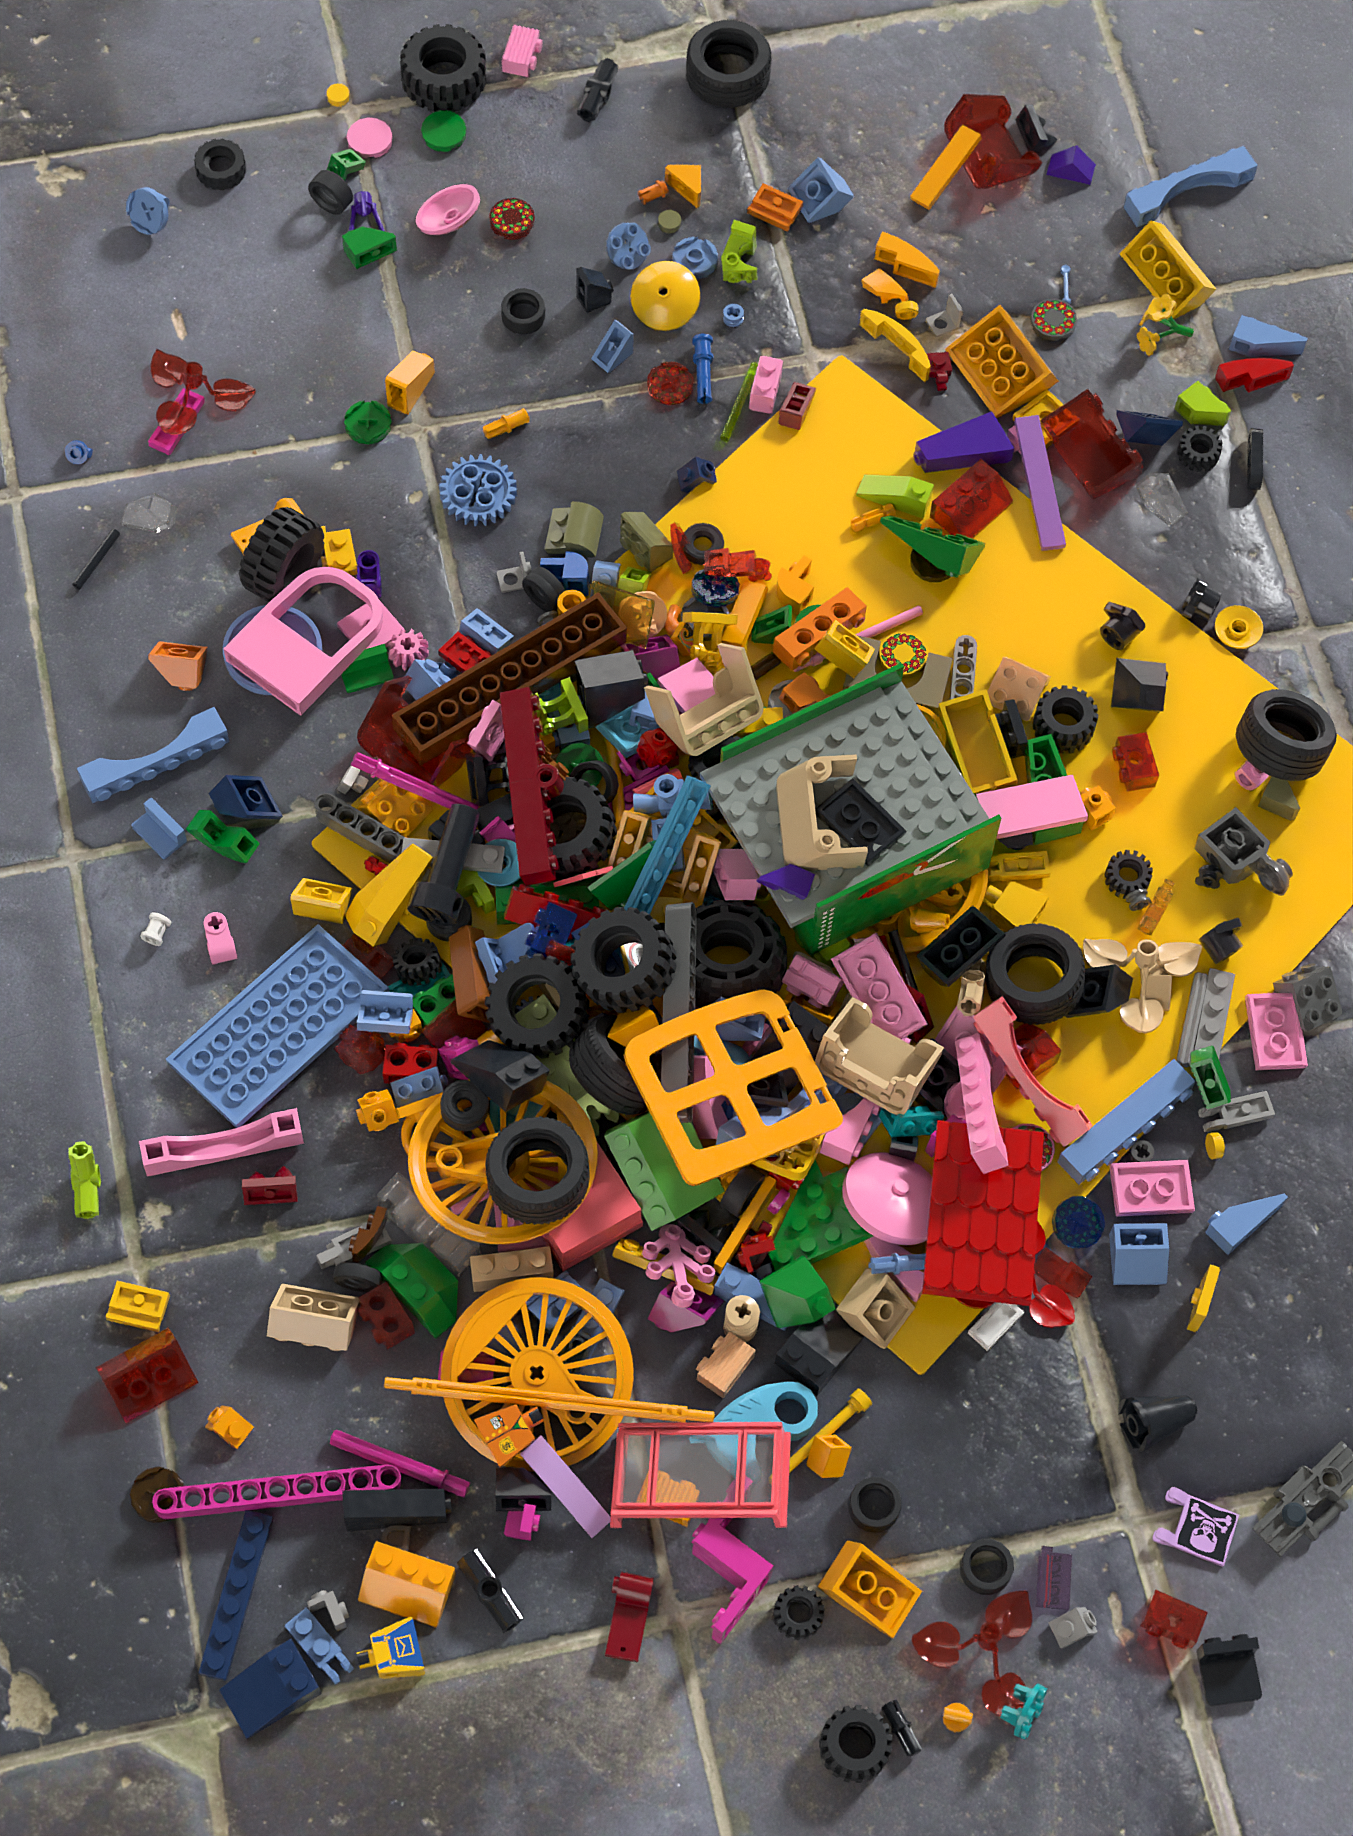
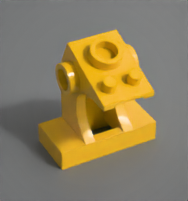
[682,612,738,671]

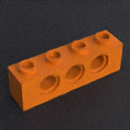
[772,587,867,671]

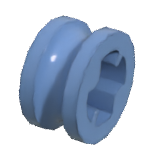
[723,304,744,327]

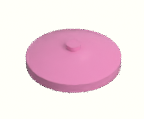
[842,1152,932,1245]

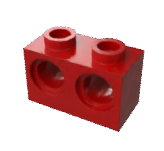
[383,1043,439,1084]

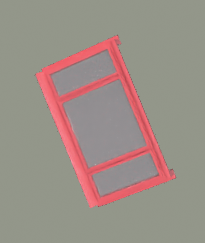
[610,1422,791,1528]

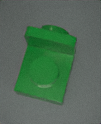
[327,149,366,181]

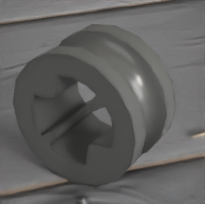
[1125,889,1151,911]
[1129,1140,1154,1162]

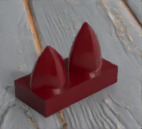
[242,1166,298,1205]

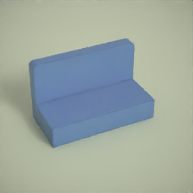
[132,798,187,859]

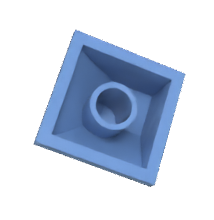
[787,157,854,223]

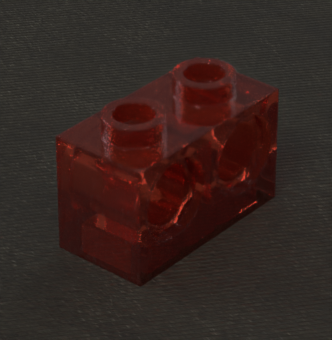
[357,1282,415,1350]

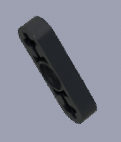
[1247,428,1263,490]

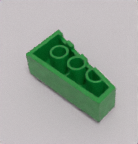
[1024,734,1084,846]

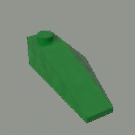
[880,516,986,577]

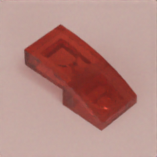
[670,522,695,575]
[704,548,757,577]
[342,933,394,979]
[1034,1247,1092,1299]

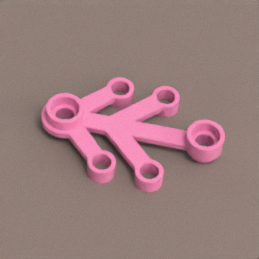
[642,1224,715,1308]

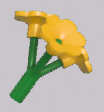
[1137,294,1194,356]

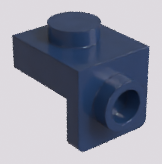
[677,457,717,493]

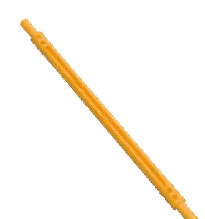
[384,1377,714,1423]

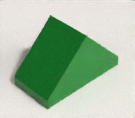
[751,605,792,644]

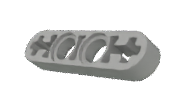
[950,635,977,700]

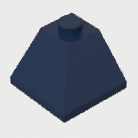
[209,775,283,819]

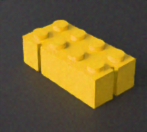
[938,689,1017,797]

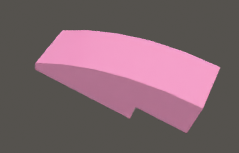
[692,1055,728,1139]
[864,1236,924,1303]

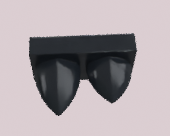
[1015,104,1057,155]
[677,1210,733,1260]

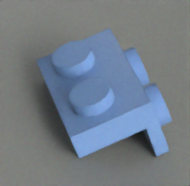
[357,990,413,1034]

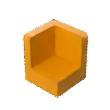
[806,1435,852,1478]

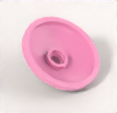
[416,184,480,235]

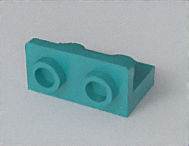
[879,1106,944,1137]

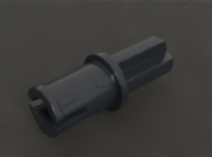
[881,1699,921,1757]

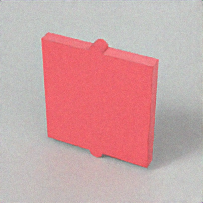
[553,866,613,887]

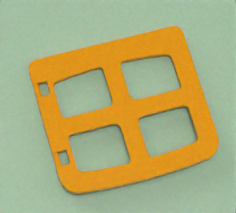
[624,990,843,1186]

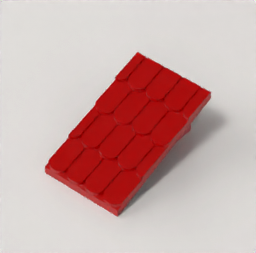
[922,1120,1044,1306]

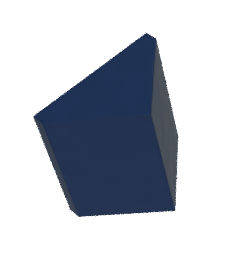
[1116,410,1183,446]

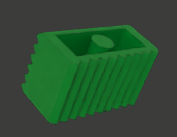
[1190,1046,1231,1109]

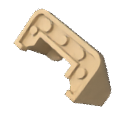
[815,997,944,1115]

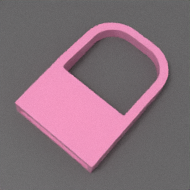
[223,567,383,716]

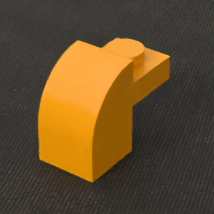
[776,556,814,616]

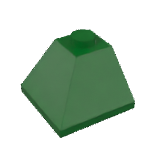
[759,1255,836,1328]

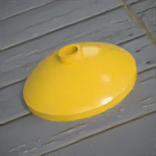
[631,261,700,331]

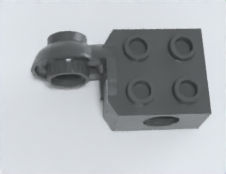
[1194,807,1293,896]

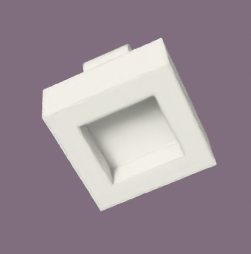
[337,766,369,794]

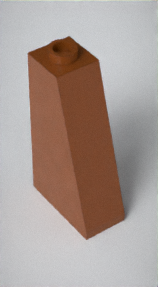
[449,925,491,1023]

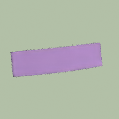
[520,1435,611,1538]

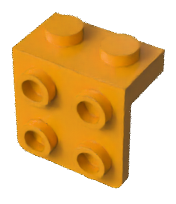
[357,779,432,838]

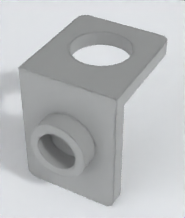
[926,294,963,337]
[497,552,532,593]

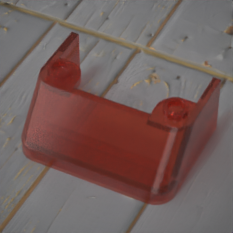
[357,675,472,787]

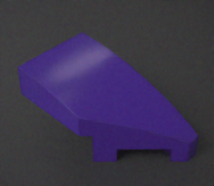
[756,864,815,900]

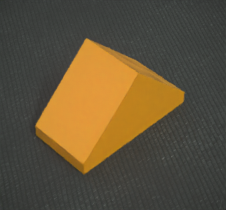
[665,165,701,208]

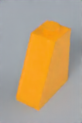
[385,351,435,415]

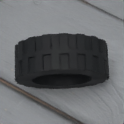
[194,138,246,191]

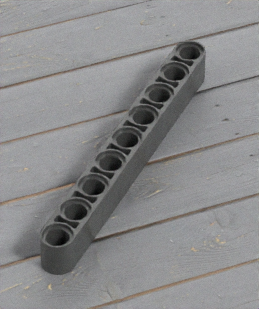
[661,902,697,1123]

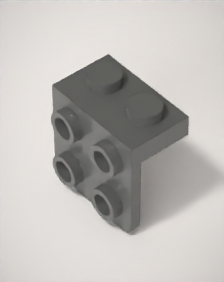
[1273,963,1342,1031]

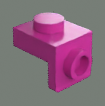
[504,1504,540,1541]

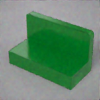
[341,644,394,693]

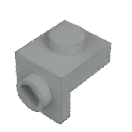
[307,1590,349,1632]
[1048,1607,1097,1648]

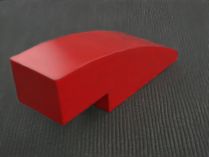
[1215,358,1294,393]

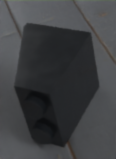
[575,650,648,729]

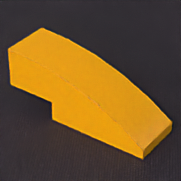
[874,231,940,288]

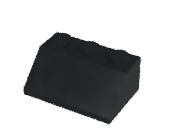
[916,905,1006,987]

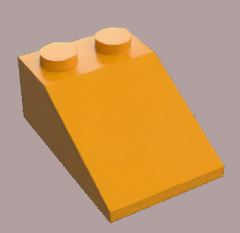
[818,1541,922,1638]

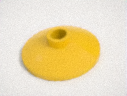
[1214,605,1263,649]

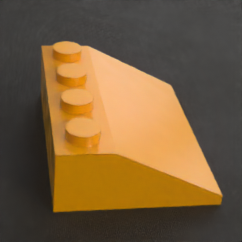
[945,305,1059,418]

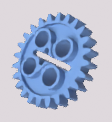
[439,454,517,526]

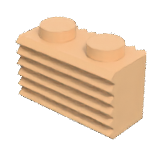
[696,1332,756,1398]

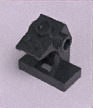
[465,752,510,807]

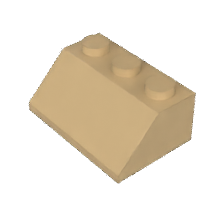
[267,1284,360,1351]

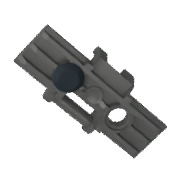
[1252,1441,1353,1557]

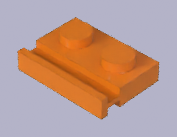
[747,183,803,232]

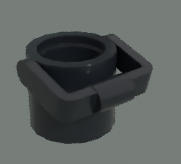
[1180,578,1222,622]
[1100,602,1146,650]
[1198,918,1243,965]

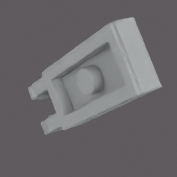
[1198,1091,1275,1132]

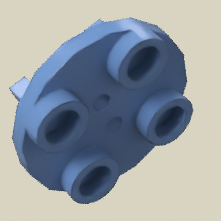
[606,223,651,269]

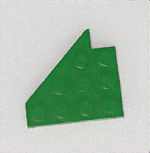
[768,1160,874,1271]

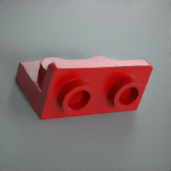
[438,632,492,673]

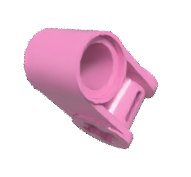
[204,912,237,965]

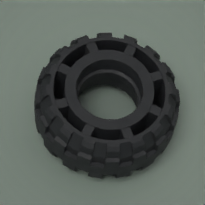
[695,900,787,1008]

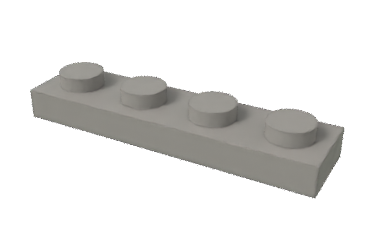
[1193,968,1235,1058]

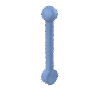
[1061,265,1071,305]

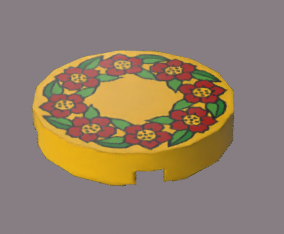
[879,632,928,678]

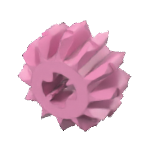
[387,628,429,671]

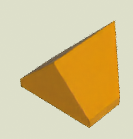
[607,1005,662,1050]

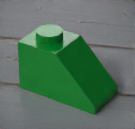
[342,226,397,269]

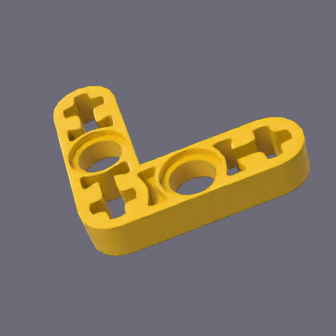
[752,1134,826,1181]

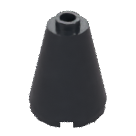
[1118,1395,1197,1452]

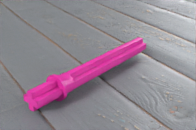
[351,752,479,809]
[330,1430,471,1498]

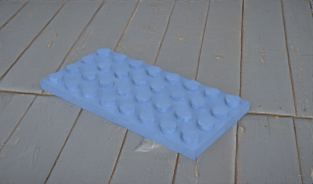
[166,924,390,1128]

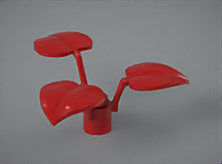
[955,1221,1075,1328]

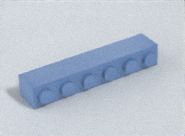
[1058,1059,1196,1185]

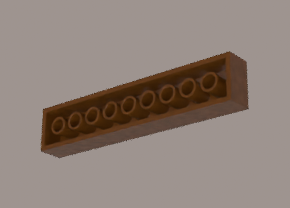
[392,592,627,765]

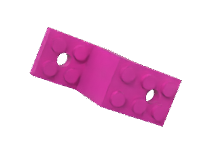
[691,1476,773,1645]

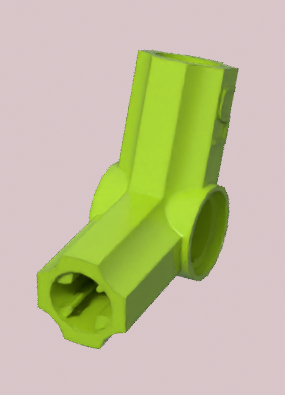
[68,1141,101,1219]

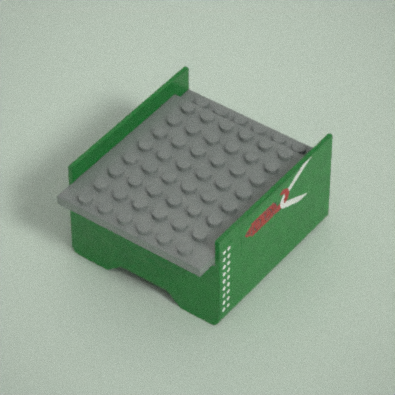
[700,663,1002,956]

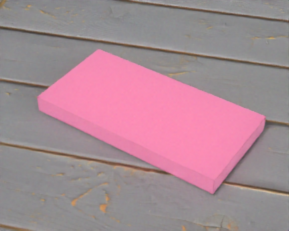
[976,775,1088,839]
[831,933,928,1039]

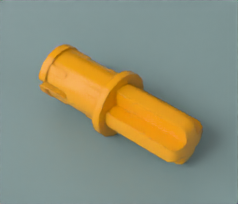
[483,408,530,439]

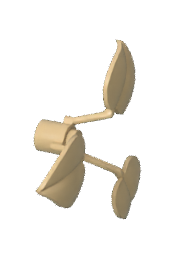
[1083,939,1202,1033]

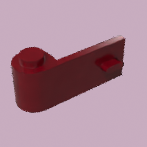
[605,1571,654,1663]

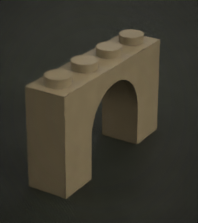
[843,635,953,716]

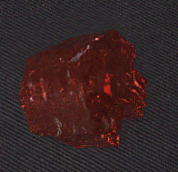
[334,1025,386,1075]

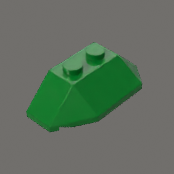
[365,1243,458,1339]

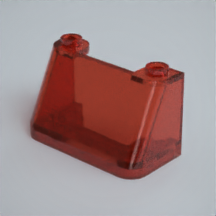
[944,94,1043,189]

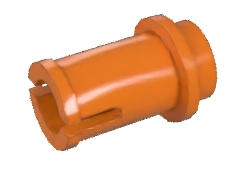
[638,180,669,205]

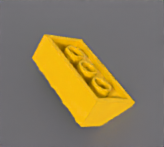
[1119,221,1217,319]

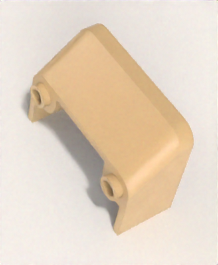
[644,643,763,756]
[776,754,868,871]

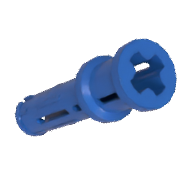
[692,334,714,404]

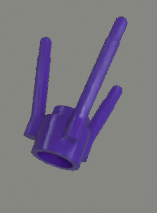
[349,191,385,231]

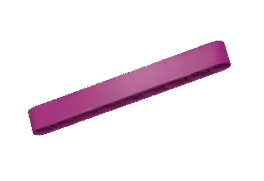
[152,1465,401,1519]

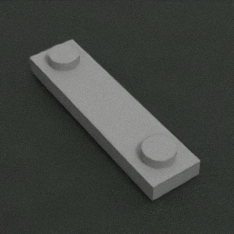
[401,838,506,873]

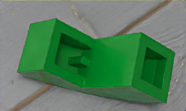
[186,810,260,863]

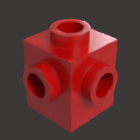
[636,728,678,768]

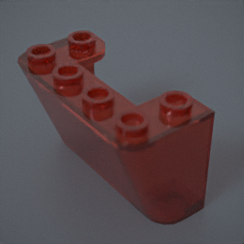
[1040,389,1144,500]

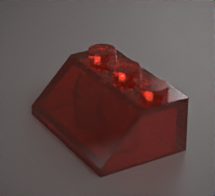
[929,459,1013,539]
[95,1327,199,1423]

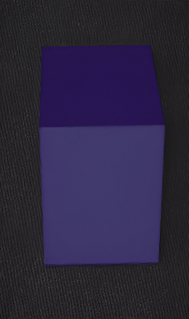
[1047,145,1096,185]

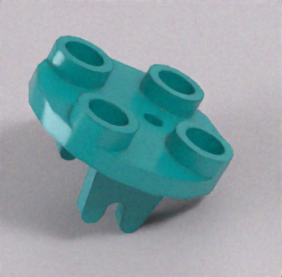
[1000,1684,1048,1740]

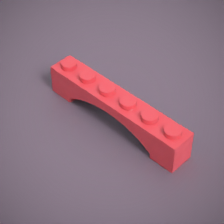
[973,997,1093,1147]

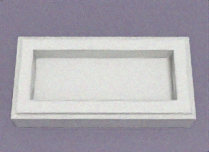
[968,1302,1024,1351]

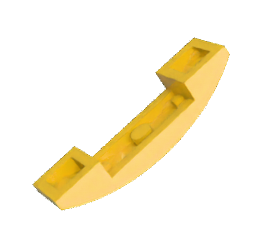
[859,309,931,382]

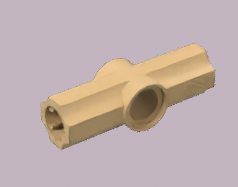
[957,958,986,1017]

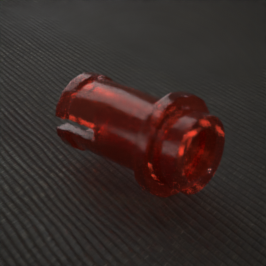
[545,940,575,966]

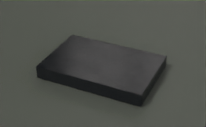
[815,778,907,866]

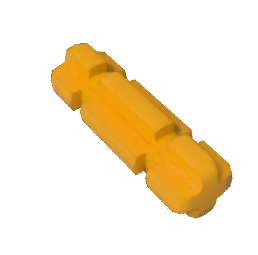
[850,503,896,532]

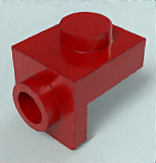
[737,1233,775,1273]

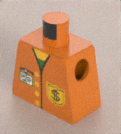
[474,1405,544,1468]

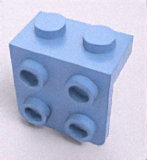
[475,923,545,984]

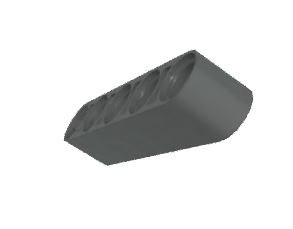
[314,793,405,863]

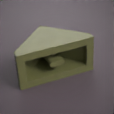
[1258,777,1300,821]

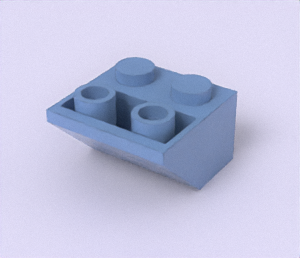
[401,659,460,700]
[1109,1223,1169,1285]

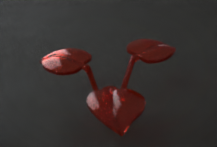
[151,349,256,435]
[911,1591,1032,1717]

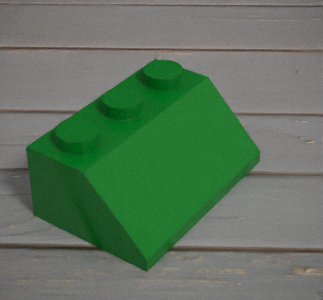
[587,840,677,910]

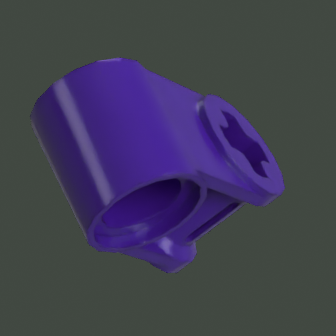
[356,550,382,598]

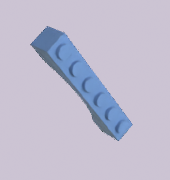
[1123,146,1258,227]
[77,707,229,803]
[716,1072,848,1145]

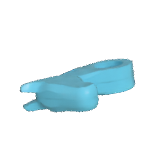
[689,1382,818,1487]

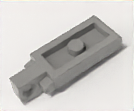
[316,1223,392,1269]

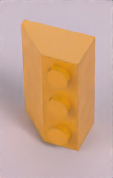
[358,1541,456,1628]

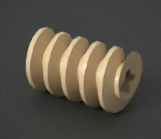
[724,1295,760,1342]

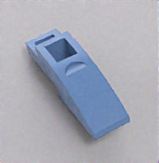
[558,1278,625,1381]

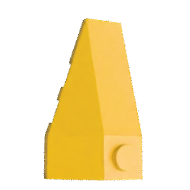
[345,844,434,946]

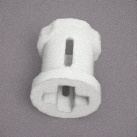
[140,912,171,946]

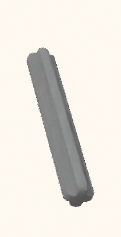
[1176,972,1208,1067]

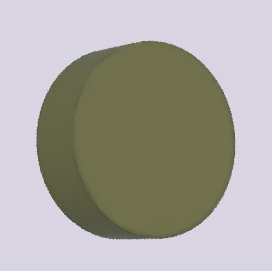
[658,210,681,233]

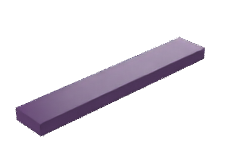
[1014,415,1066,551]

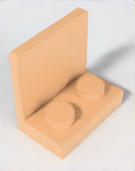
[988,657,1051,721]

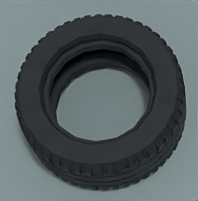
[686,20,772,108]
[1236,689,1337,781]
[986,923,1085,1025]
[569,1015,662,1115]
[485,1117,590,1225]

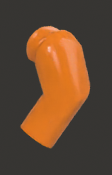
[664,604,682,636]

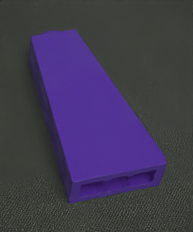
[913,411,1014,473]

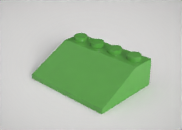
[604,1110,725,1231]

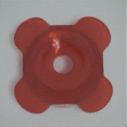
[747,558,772,582]

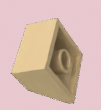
[836,1268,915,1349]

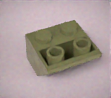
[620,512,673,572]

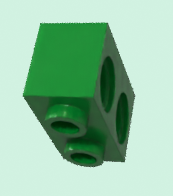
[413,974,458,1035]

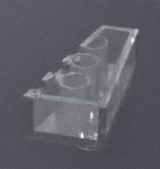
[377,1172,481,1277]

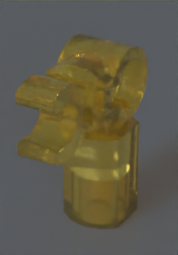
[1138,879,1175,936]

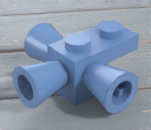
[633,774,713,827]

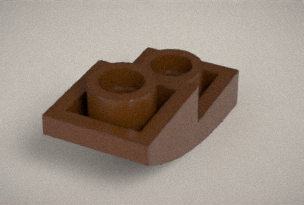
[348,1206,388,1263]

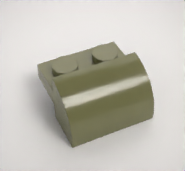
[545,502,604,558]

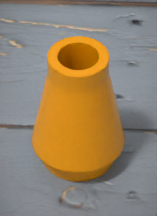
[910,908,950,933]

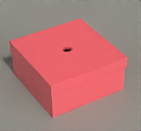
[525,1141,643,1271]

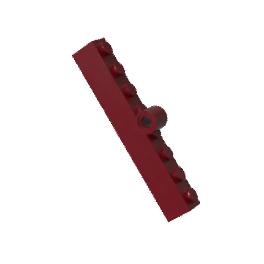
[500,687,564,886]

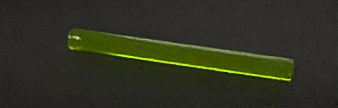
[720,362,758,442]

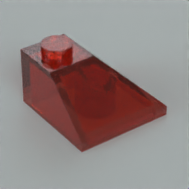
[1005,1023,1062,1090]

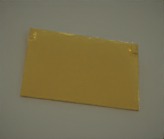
[591,580,655,649]

